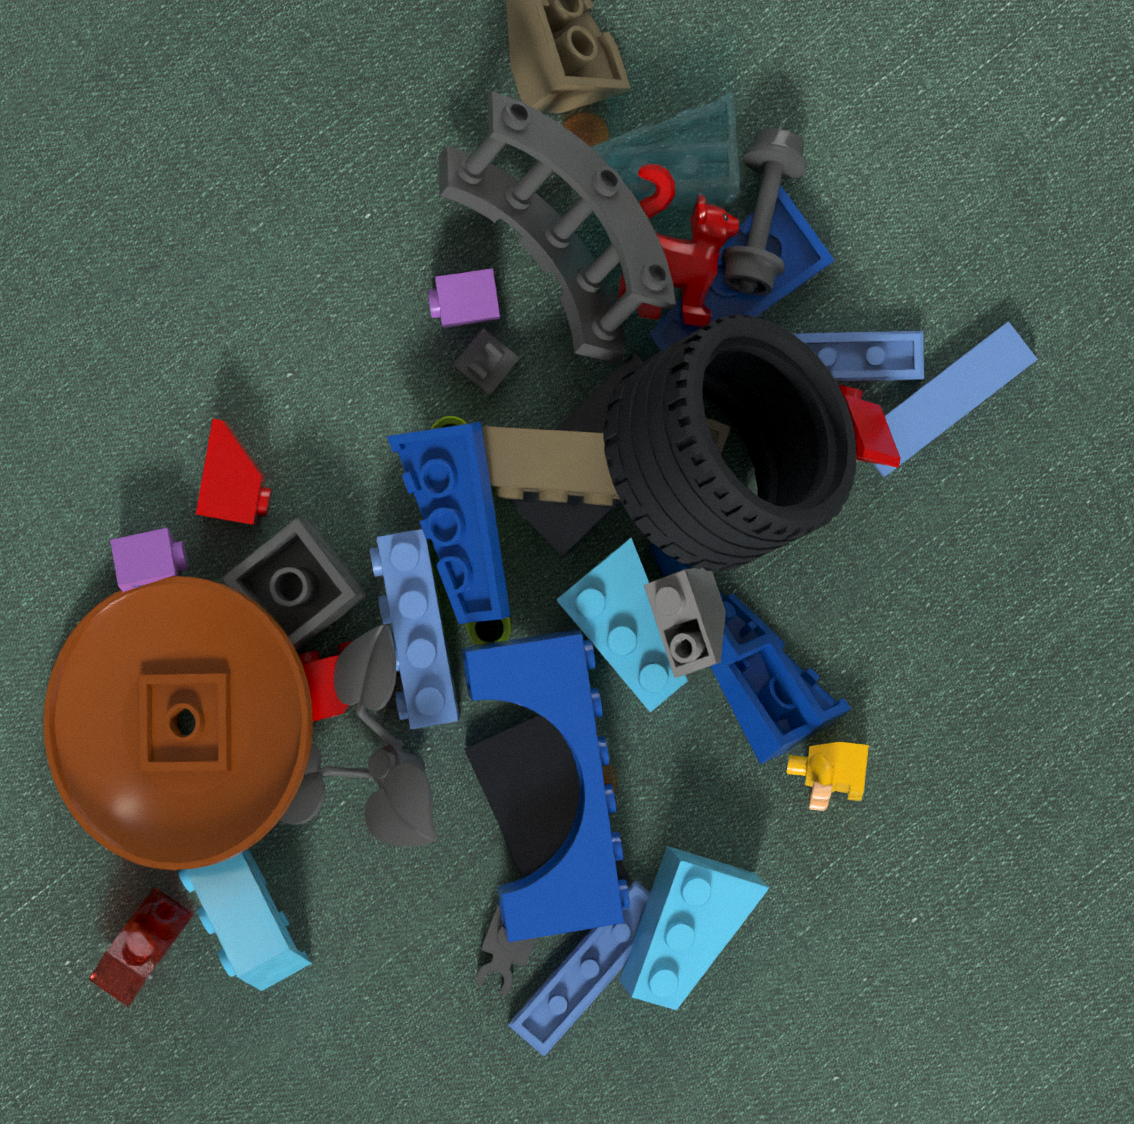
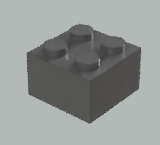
[222,518,369,653]

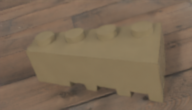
[482,426,619,506]

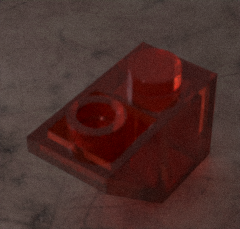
[89,887,194,1007]

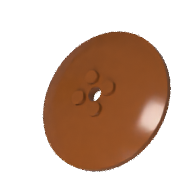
[43,576,313,870]

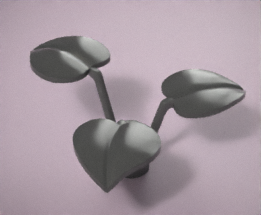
[280,625,438,847]

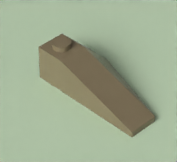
[506,0,631,113]

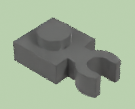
[476,903,537,995]

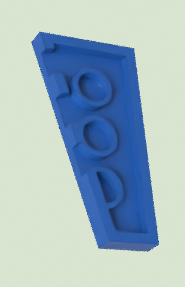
[649,185,835,352]
[387,422,511,624]

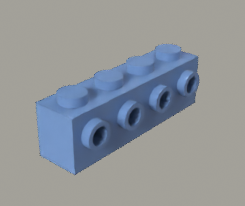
[370,529,460,729]

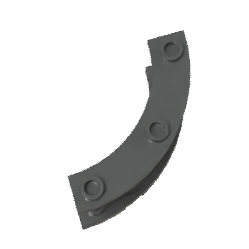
[439,91,676,364]

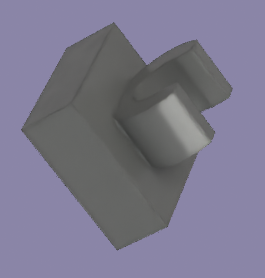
[453,328,521,396]

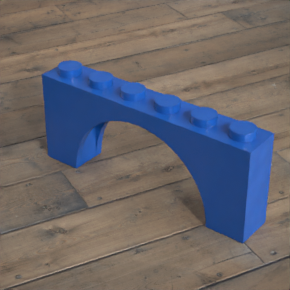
[461,630,630,942]

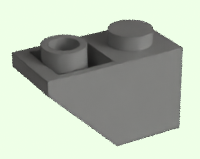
[644,568,726,678]

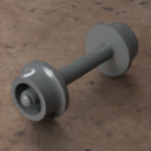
[720,128,807,296]

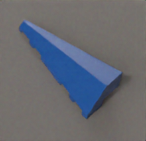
[649,544,851,765]

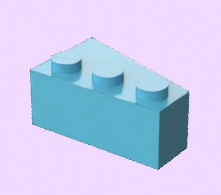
[556,537,688,712]
[619,846,770,1010]
[177,849,312,991]

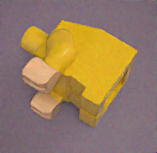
[787,742,869,811]

